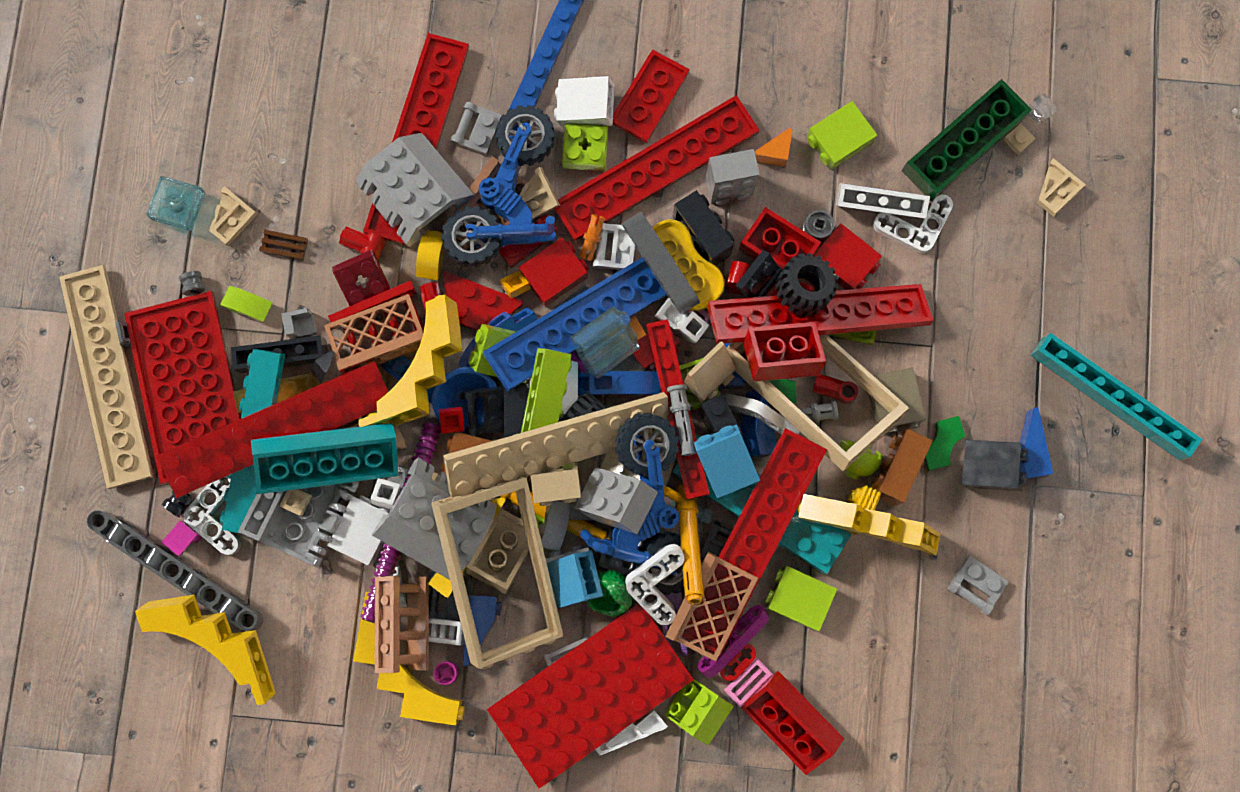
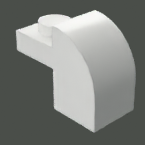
[655,298,709,343]
[371,467,409,510]

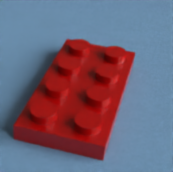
[612,49,690,143]

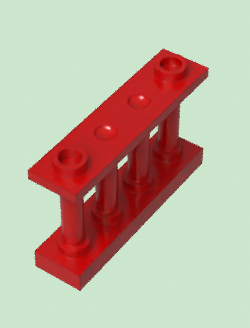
[328,281,425,353]

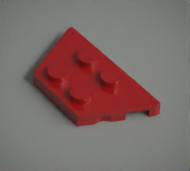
[443,271,524,331]

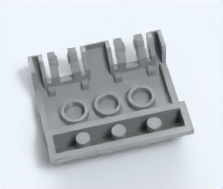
[356,133,474,247]
[372,457,497,580]
[238,482,359,568]

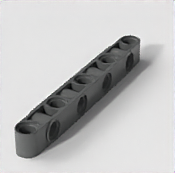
[87,510,263,631]

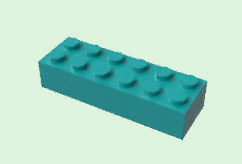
[251,423,399,494]

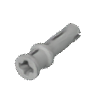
[667,384,696,456]
[778,400,839,424]

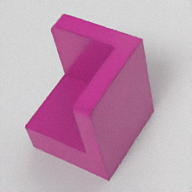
[162,521,203,556]

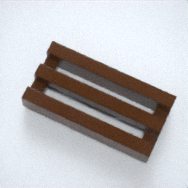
[259,229,308,261]

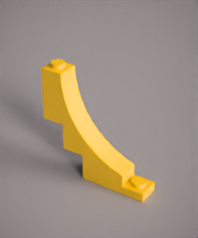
[359,295,463,427]
[798,494,941,556]
[353,592,465,726]
[135,594,276,705]

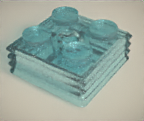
[146,176,205,231]

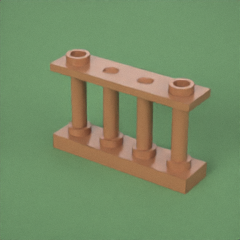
[375,576,429,673]

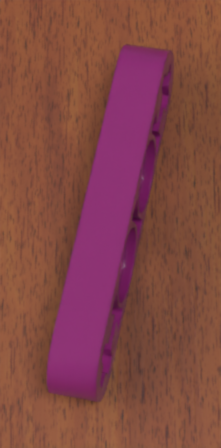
[698,605,769,678]

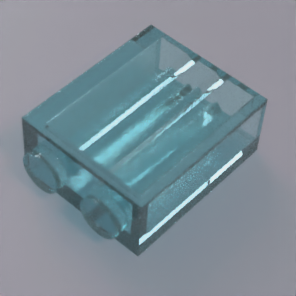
[570,306,640,379]

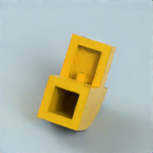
[416,230,445,281]

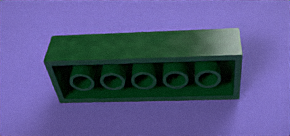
[902,79,1032,202]

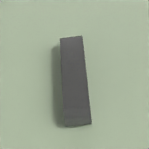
[622,211,700,315]

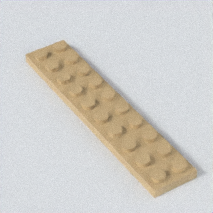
[59,265,154,489]
[443,392,668,497]

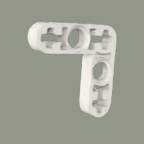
[873,195,953,254]
[724,393,800,435]
[184,476,241,555]
[625,544,684,625]

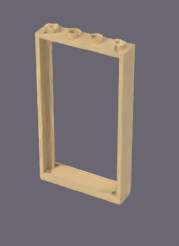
[726,335,909,472]
[431,476,563,669]

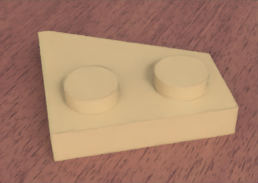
[1037,158,1086,217]
[519,167,560,220]
[209,186,257,246]

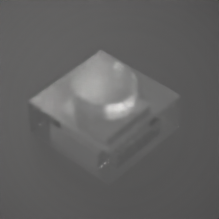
[1028,94,1058,125]

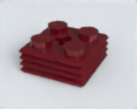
[332,250,391,306]

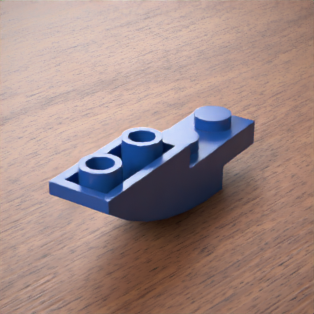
[458,308,538,368]
[578,371,661,396]

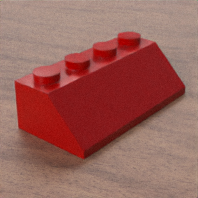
[740,671,844,775]

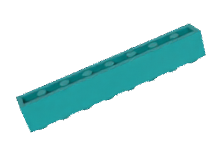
[1030,332,1203,460]
[220,349,285,534]

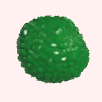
[587,570,633,617]

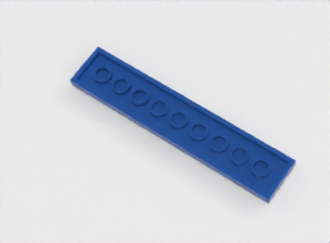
[483,257,667,391]

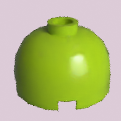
[839,439,884,480]

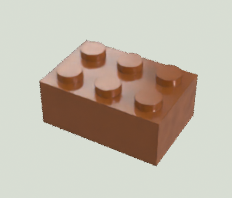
[870,429,933,506]

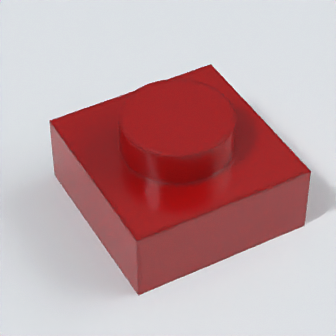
[439,407,464,434]

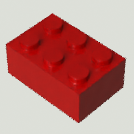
[739,207,821,270]
[743,322,826,382]

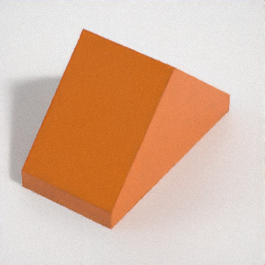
[755,128,792,167]

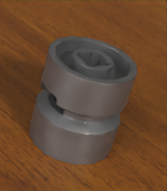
[802,210,834,245]

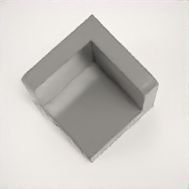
[281,308,316,339]

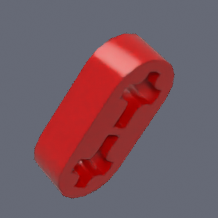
[719,643,756,681]

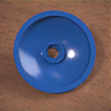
[432,367,497,433]

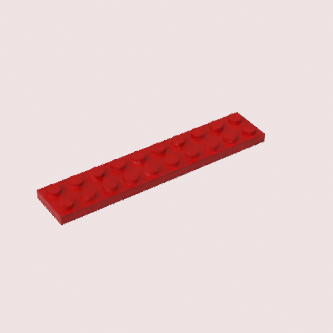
[363,33,470,245]
[554,95,760,242]
[707,284,934,344]
[156,361,388,498]
[682,428,827,656]

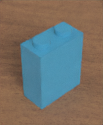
[694,425,760,498]
[547,550,603,609]

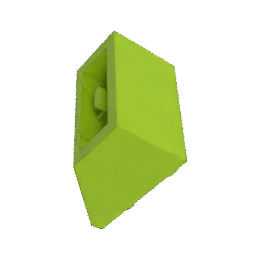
[664,679,734,746]

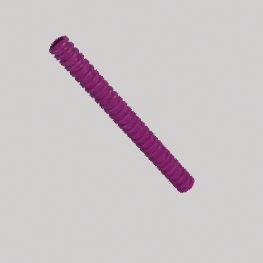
[360,423,441,623]

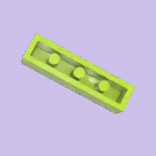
[521,348,572,433]

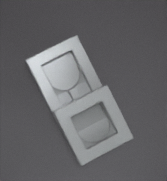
[539,501,571,551]

